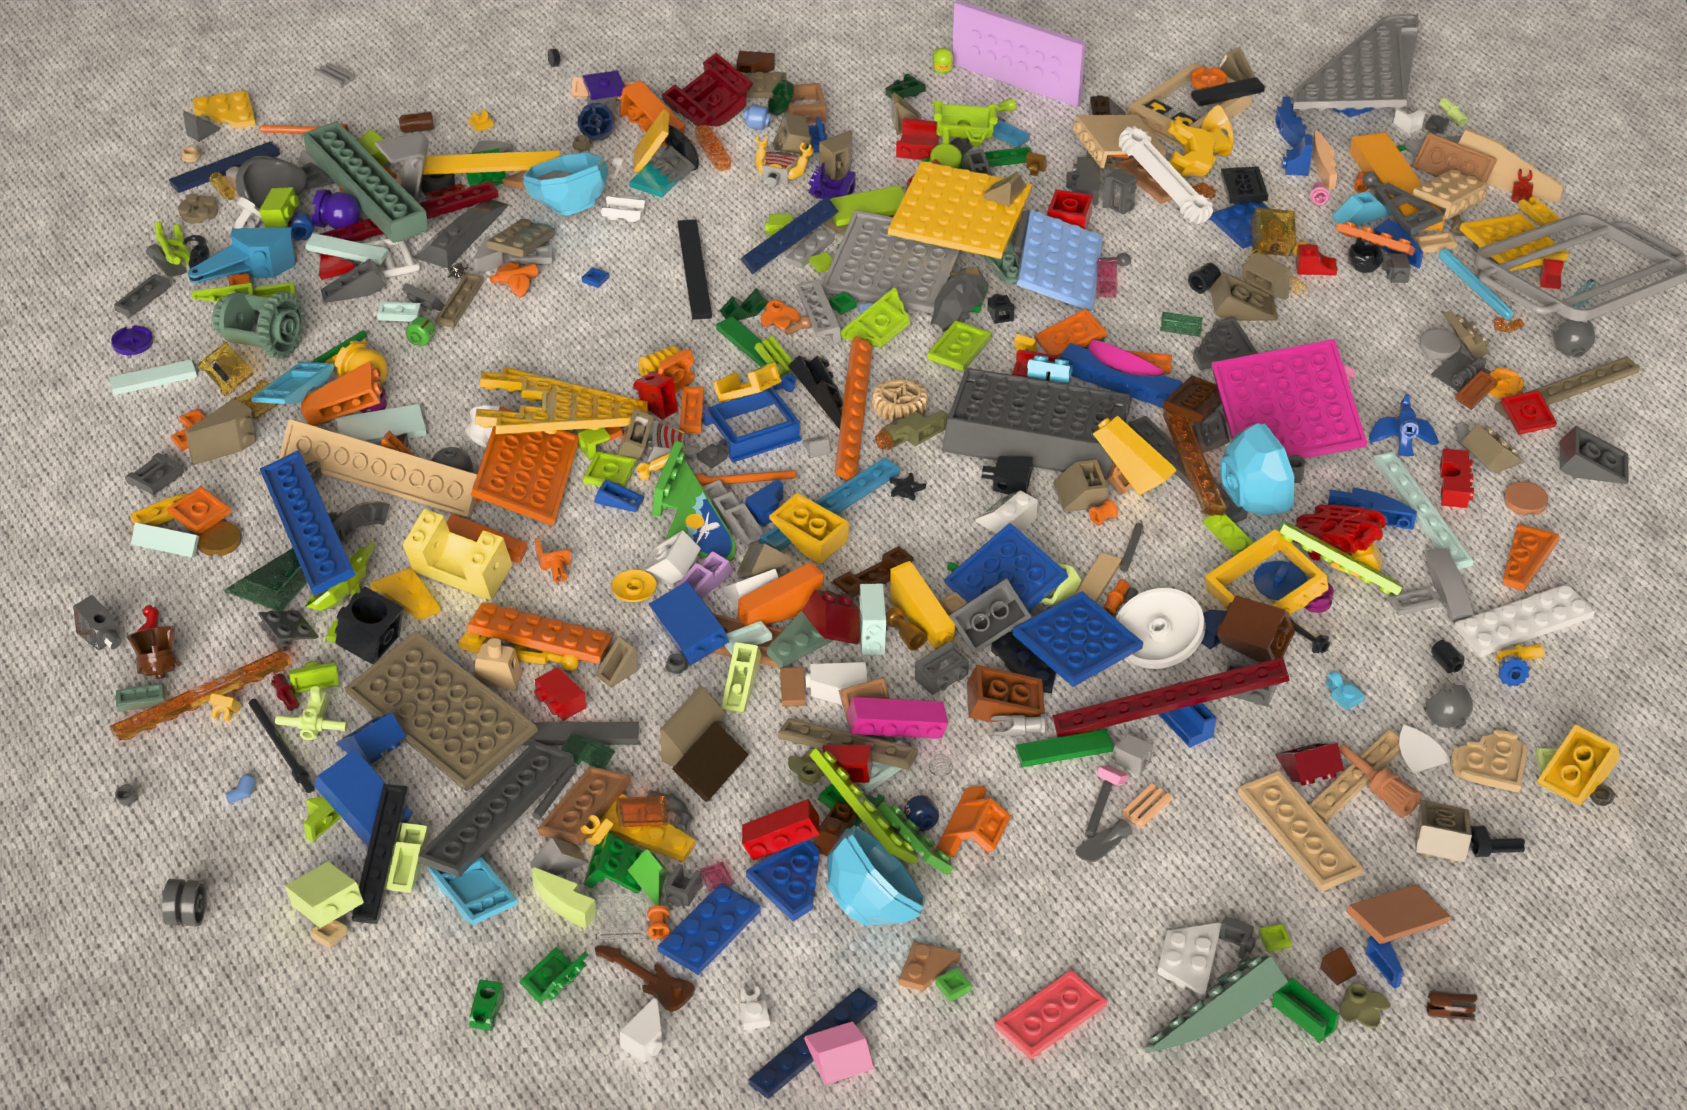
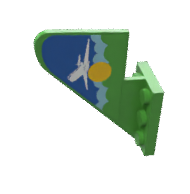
[652,440,736,562]

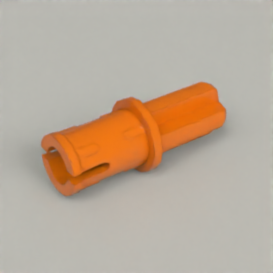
[1102,579,1130,617]

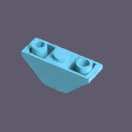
[1332,191,1391,225]

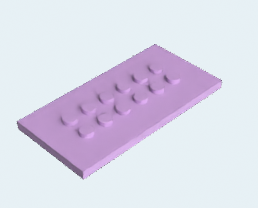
[952,0,1086,107]

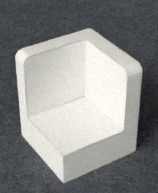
[1393,108,1425,134]

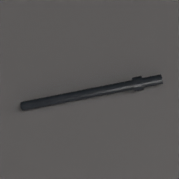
[249,699,314,793]

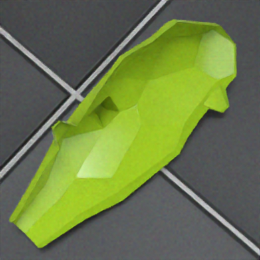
[305,541,375,611]

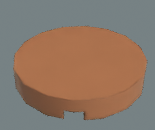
[1504,482,1548,516]

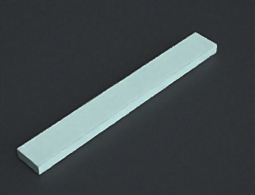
[1373,451,1474,569]

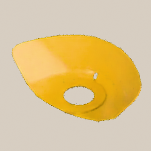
[1201,105,1233,156]

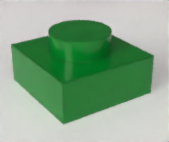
[829,291,857,315]

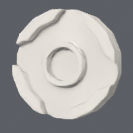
[235,197,263,228]

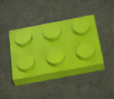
[927,320,992,372]

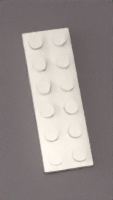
[1454,583,1594,657]

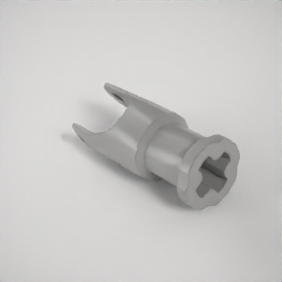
[991,714,1045,736]

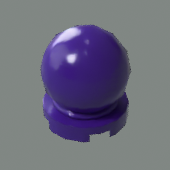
[311,189,361,229]

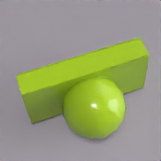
[289,661,340,694]

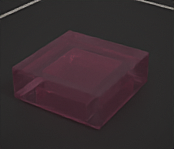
[700,862,732,892]

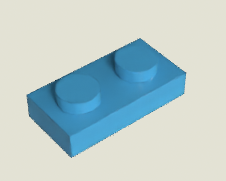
[992,120,1030,148]

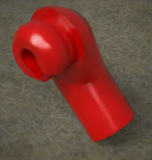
[137,605,159,632]

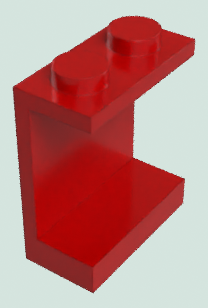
[896,118,940,160]

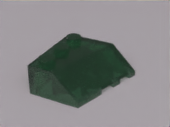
[224,548,308,611]

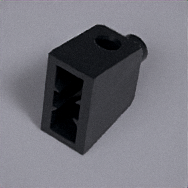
[981,456,1033,495]

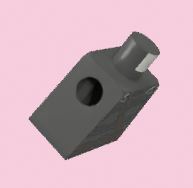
[73,595,122,650]

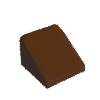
[1320,947,1357,986]

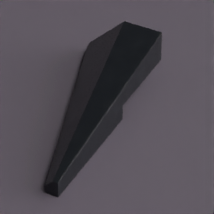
[788,355,843,430]

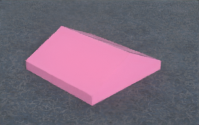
[804,1021,874,1085]

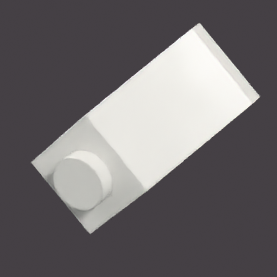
[620,998,662,1062]

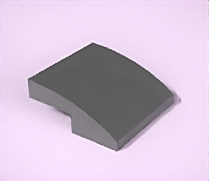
[1179,410,1230,454]

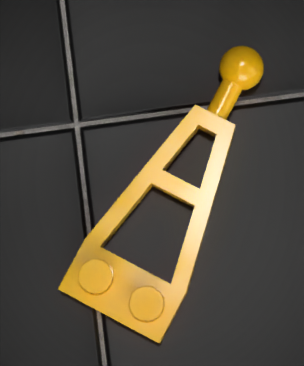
[458,632,579,671]

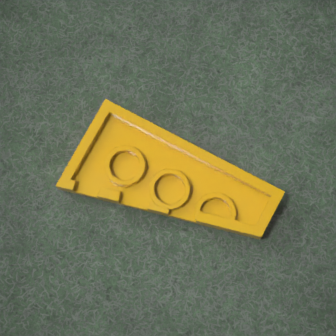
[600,794,696,862]

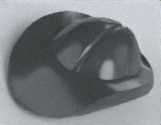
[235,156,307,209]

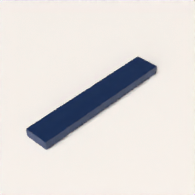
[169,141,280,193]

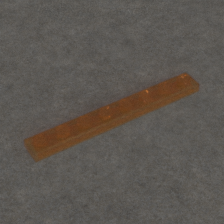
[1163,409,1227,516]
[109,650,292,741]

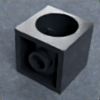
[335,587,404,664]

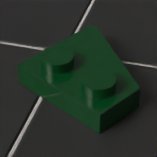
[885,73,926,99]

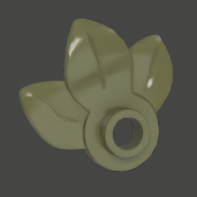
[788,748,825,785]
[1340,983,1390,1028]

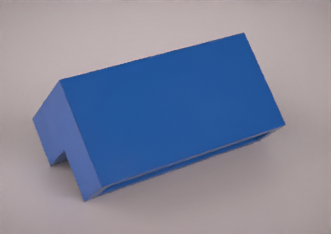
[1158,681,1216,748]

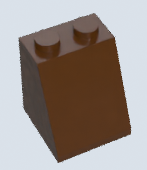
[1217,595,1295,663]

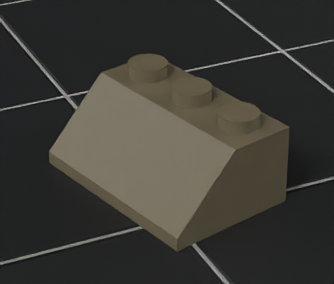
[660,685,726,767]

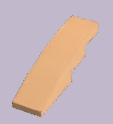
[1313,131,1337,190]

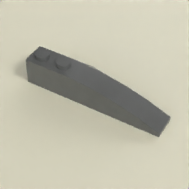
[415,199,508,269]

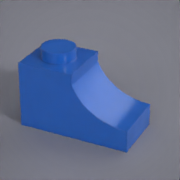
[1282,134,1313,176]
[745,479,783,527]

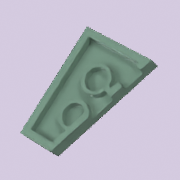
[767,609,833,668]

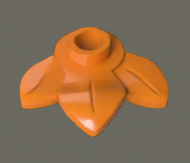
[761,300,801,331]

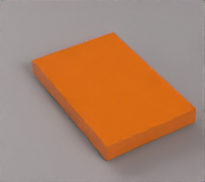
[1034,308,1107,359]

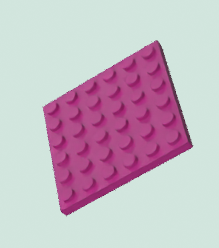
[1212,339,1367,459]

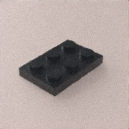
[1221,166,1268,204]

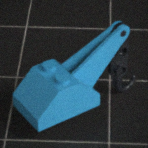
[183,227,297,284]

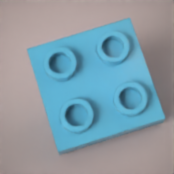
[1027,355,1074,384]

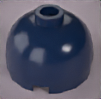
[577,103,615,141]

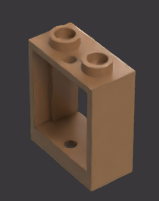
[786,83,826,123]

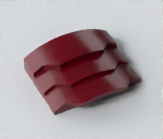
[662,52,753,128]

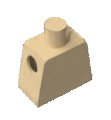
[474,638,522,690]

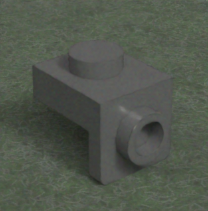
[1219,916,1256,959]

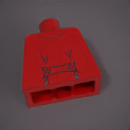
[633,372,678,420]

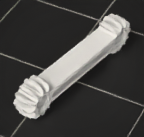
[1119,126,1213,225]

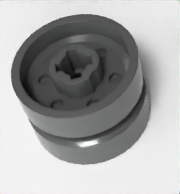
[162,878,206,927]

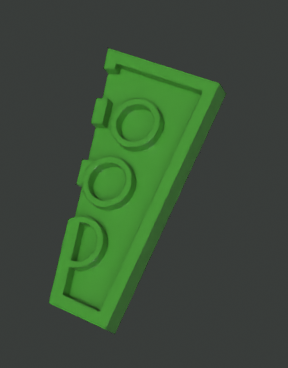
[877,802,954,875]

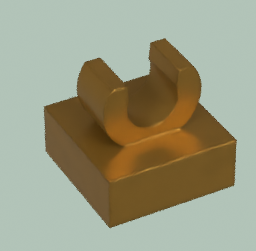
[1026,152,1047,176]

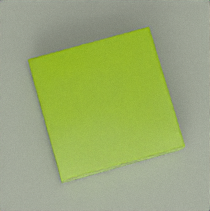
[583,451,638,488]

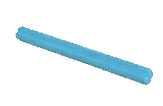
[1438,248,1514,320]

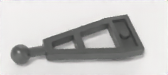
[1363,172,1443,235]

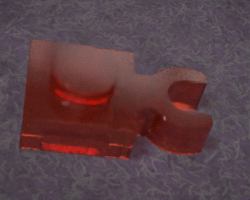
[1511,169,1534,202]

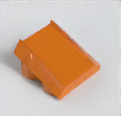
[657,350,694,393]

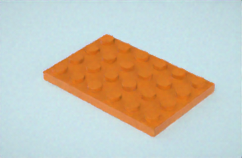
[470,406,579,526]

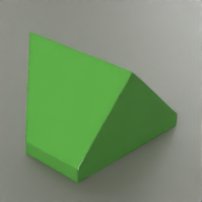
[628,849,670,906]

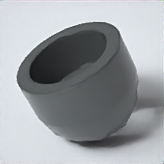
[115,784,137,806]

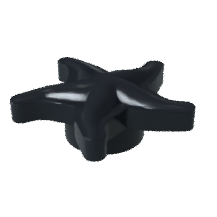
[889,473,926,501]

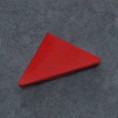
[319,253,355,280]

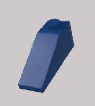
[1371,219,1423,268]

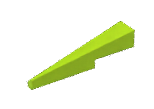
[191,282,297,302]

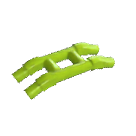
[154,221,191,265]

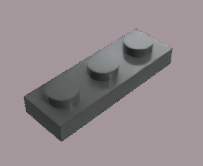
[114,273,171,317]

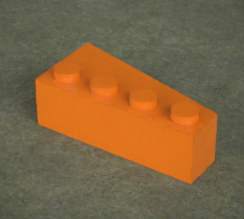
[619,80,686,147]

